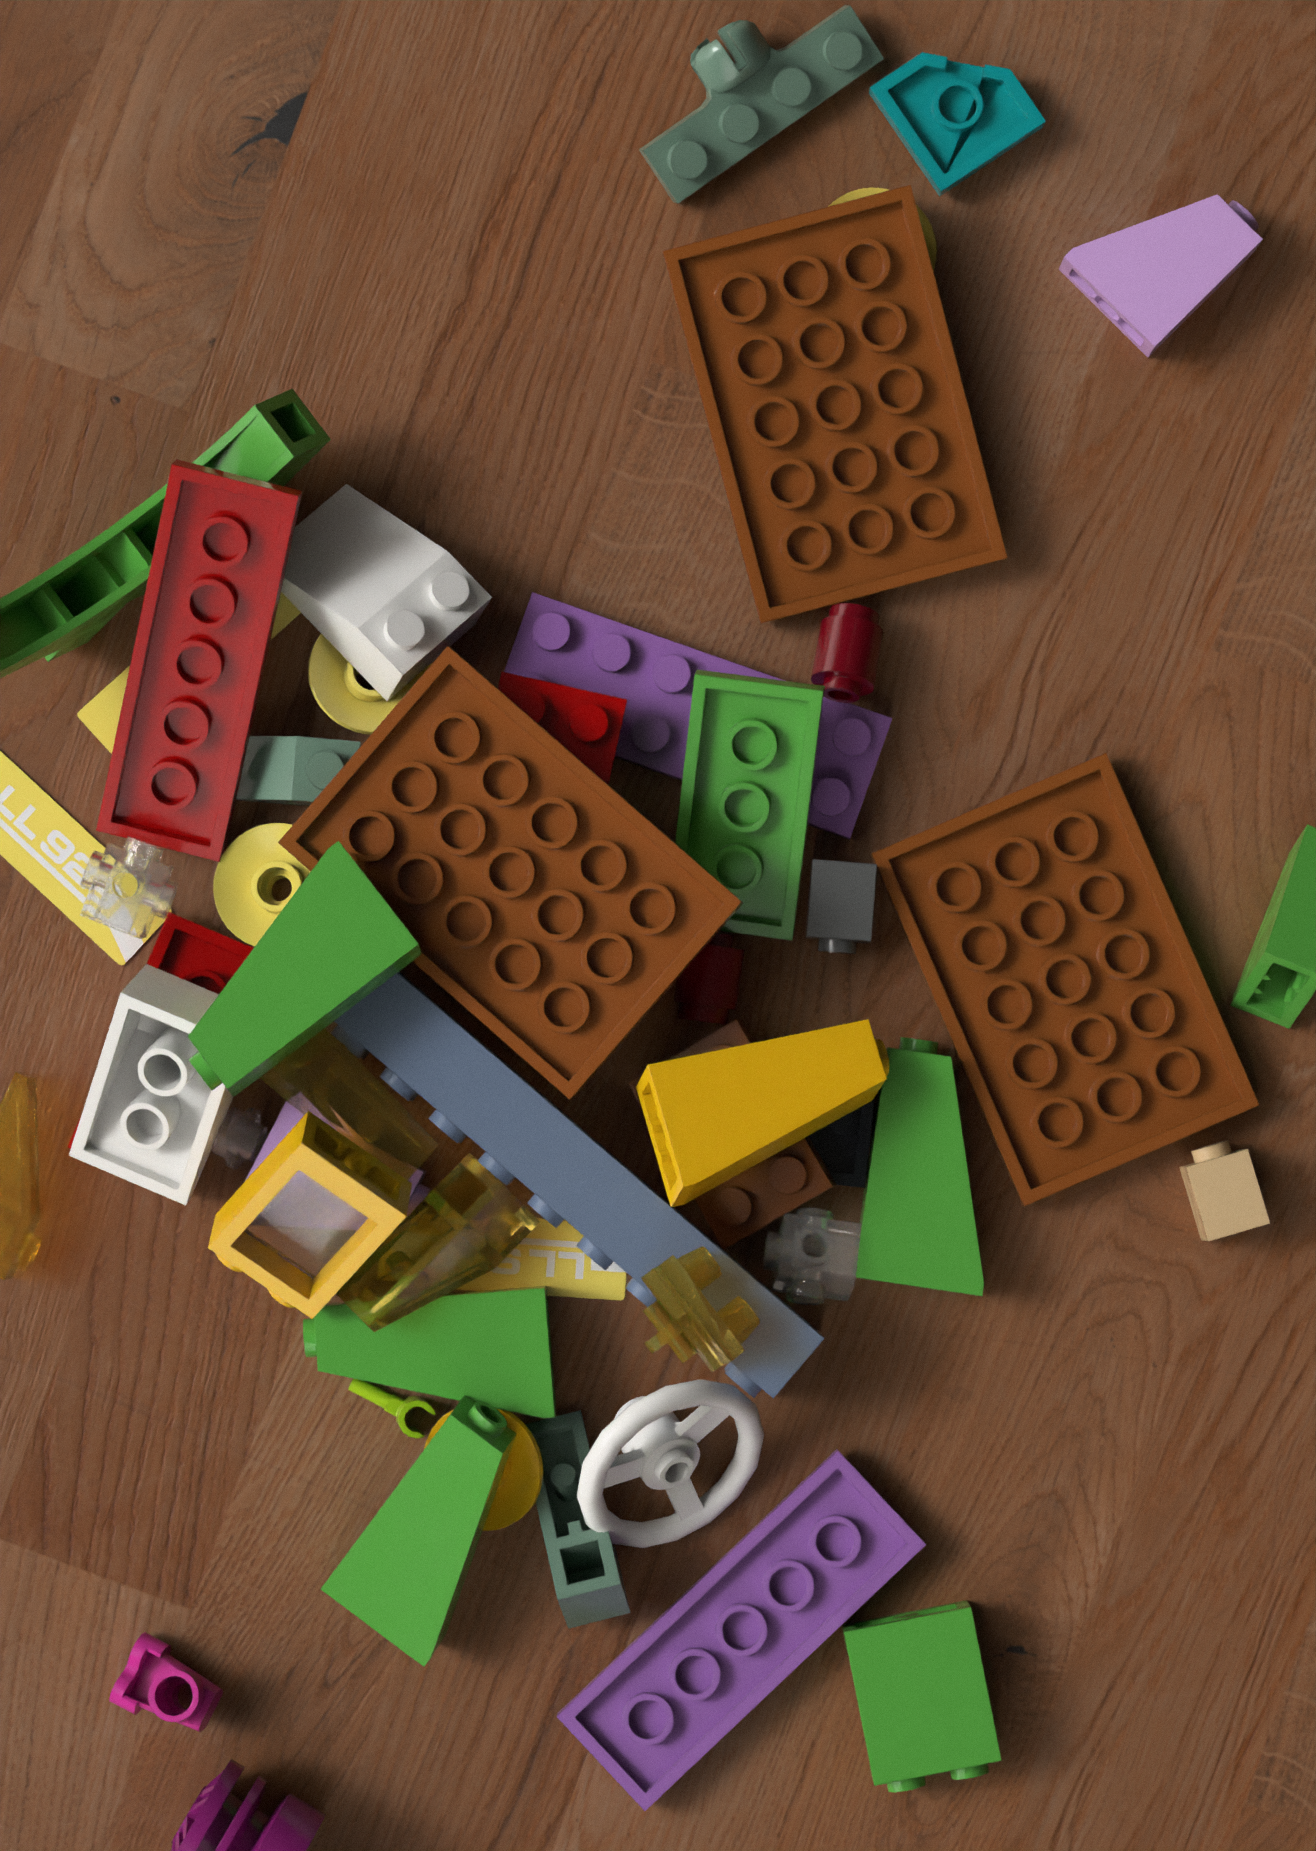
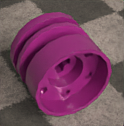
[171,1759,326,1851]

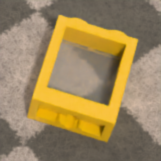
[208,1111,412,1319]

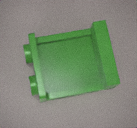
[842,1600,1002,1792]

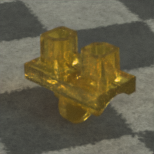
[641,1246,760,1372]

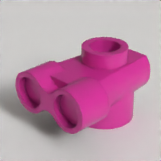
[109,1632,223,1732]

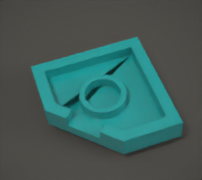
[869,52,1046,197]

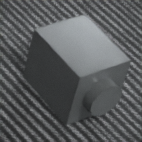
[805,859,877,954]

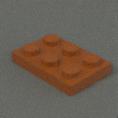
[628,1018,837,1250]

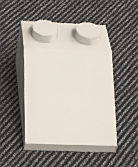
[281,484,492,701]
[69,964,233,1205]

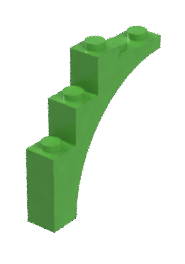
[0,389,331,678]

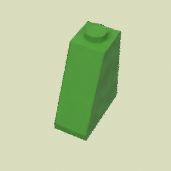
[1230,824,1316,1029]

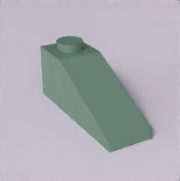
[525,1410,631,1629]

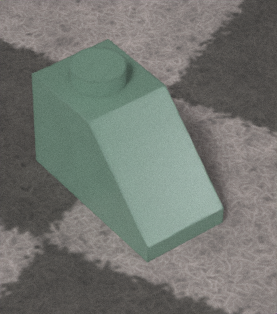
[236,736,362,807]

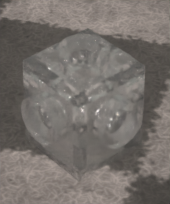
[80,836,179,939]
[763,1208,862,1305]

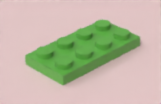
[675,669,825,940]

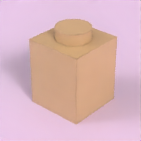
[1179,1140,1270,1242]

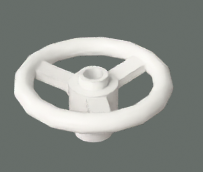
[577,1379,764,1548]

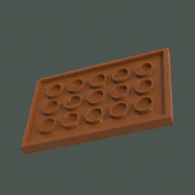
[663,185,1008,624]
[278,646,743,1100]
[871,753,1259,1206]

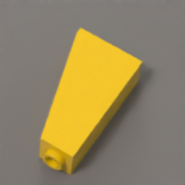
[636,1019,889,1207]

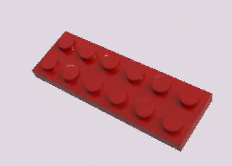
[96,459,303,862]

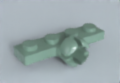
[639,5,884,204]

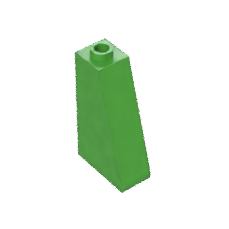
[188,841,422,1097]
[852,1037,984,1296]
[303,1286,556,1418]
[321,1395,516,1667]

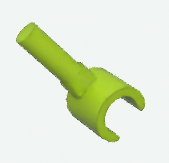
[348,1379,436,1439]

